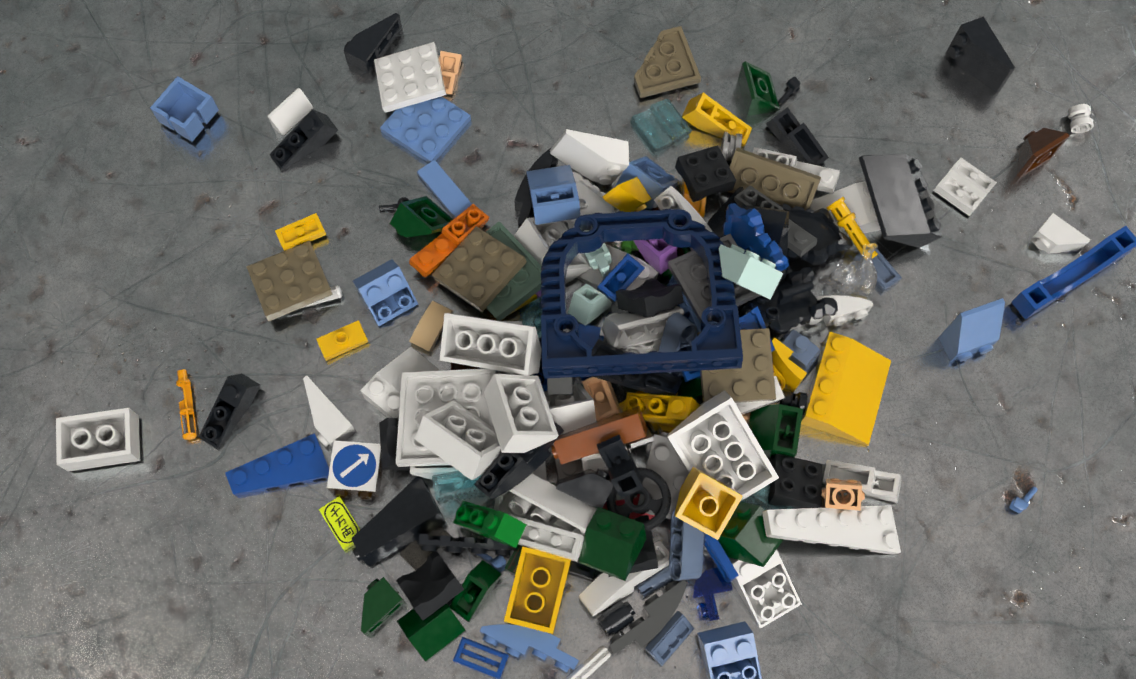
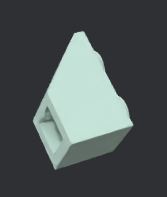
[567,284,612,326]

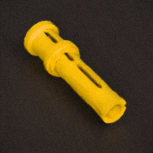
[826,196,878,262]

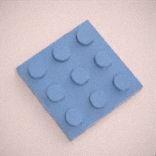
[380,96,471,163]

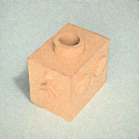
[822,478,865,511]

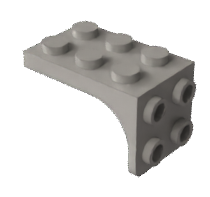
[638,431,689,519]

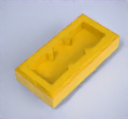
[316,320,368,361]

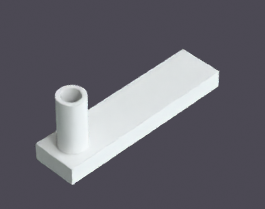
[508,514,584,562]

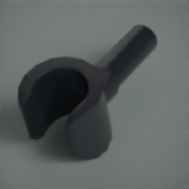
[778,76,800,105]
[379,197,409,211]

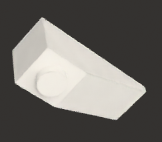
[303,376,356,448]

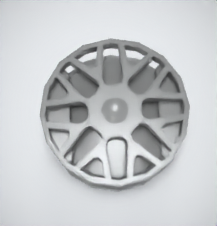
[721,132,742,162]

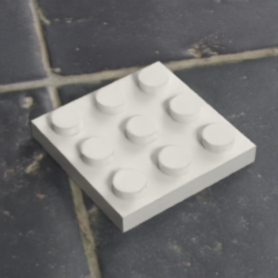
[374,42,446,113]

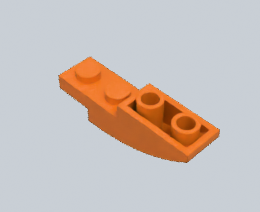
[409,204,489,278]

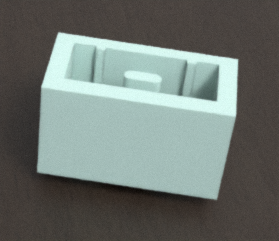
[719,244,783,299]

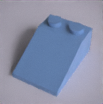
[938,298,1005,362]

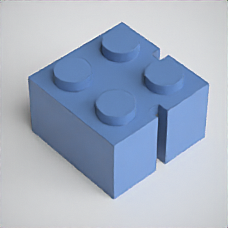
[150,76,219,142]

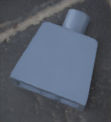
[779,329,820,381]

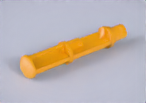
[176,369,197,440]

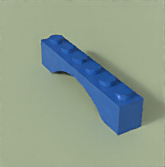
[1011,226,1136,320]

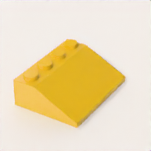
[801,332,891,446]

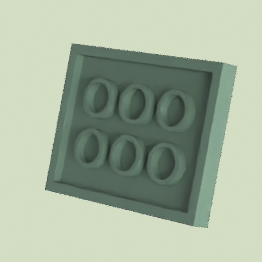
[486,221,541,321]

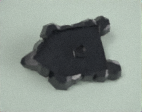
[772,200,853,265]
[739,267,838,335]

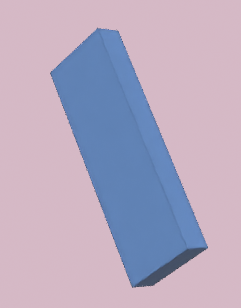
[417,160,472,219]

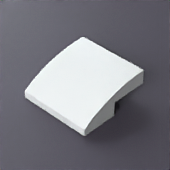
[933,158,997,216]

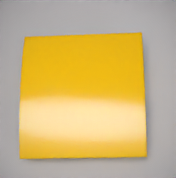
[772,337,807,393]

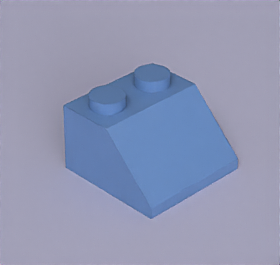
[616,156,680,210]

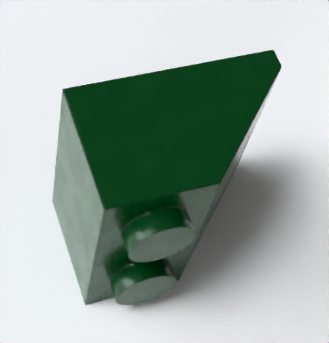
[718,501,784,567]
[579,507,646,581]

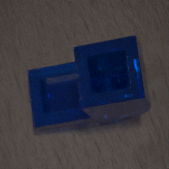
[691,567,733,624]

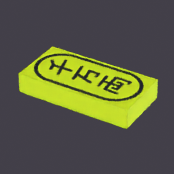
[319,496,361,551]

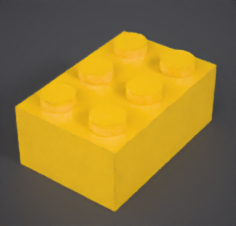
[504,546,571,634]

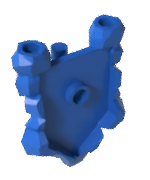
[723,203,789,272]

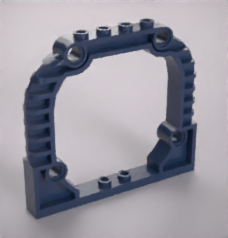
[541,209,743,379]

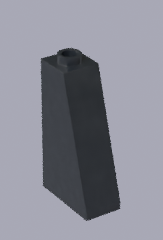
[352,476,446,567]

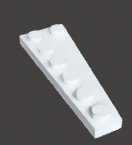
[762,505,901,555]

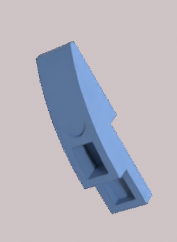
[480,624,579,672]

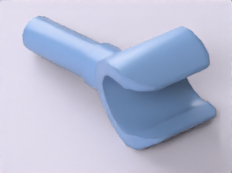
[1009,486,1038,513]
[476,553,507,572]

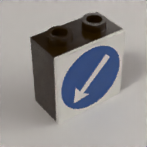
[327,440,383,500]

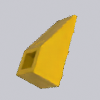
[623,393,701,428]

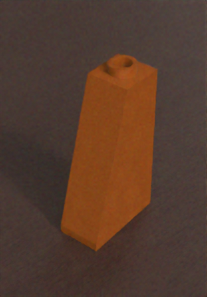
[551,406,647,465]

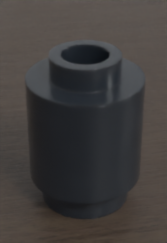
[597,600,636,636]

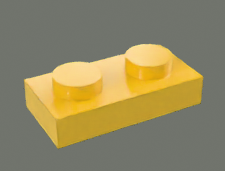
[275,213,326,251]

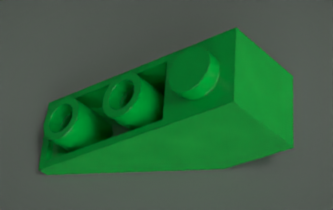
[453,501,526,548]

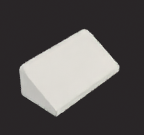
[268,88,313,135]

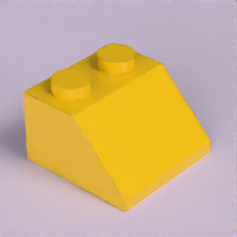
[674,467,743,540]

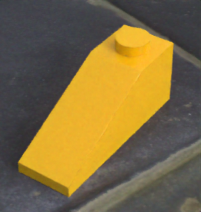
[682,92,752,147]

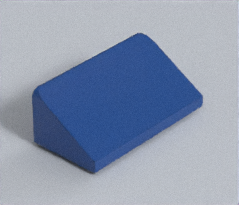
[597,253,645,302]

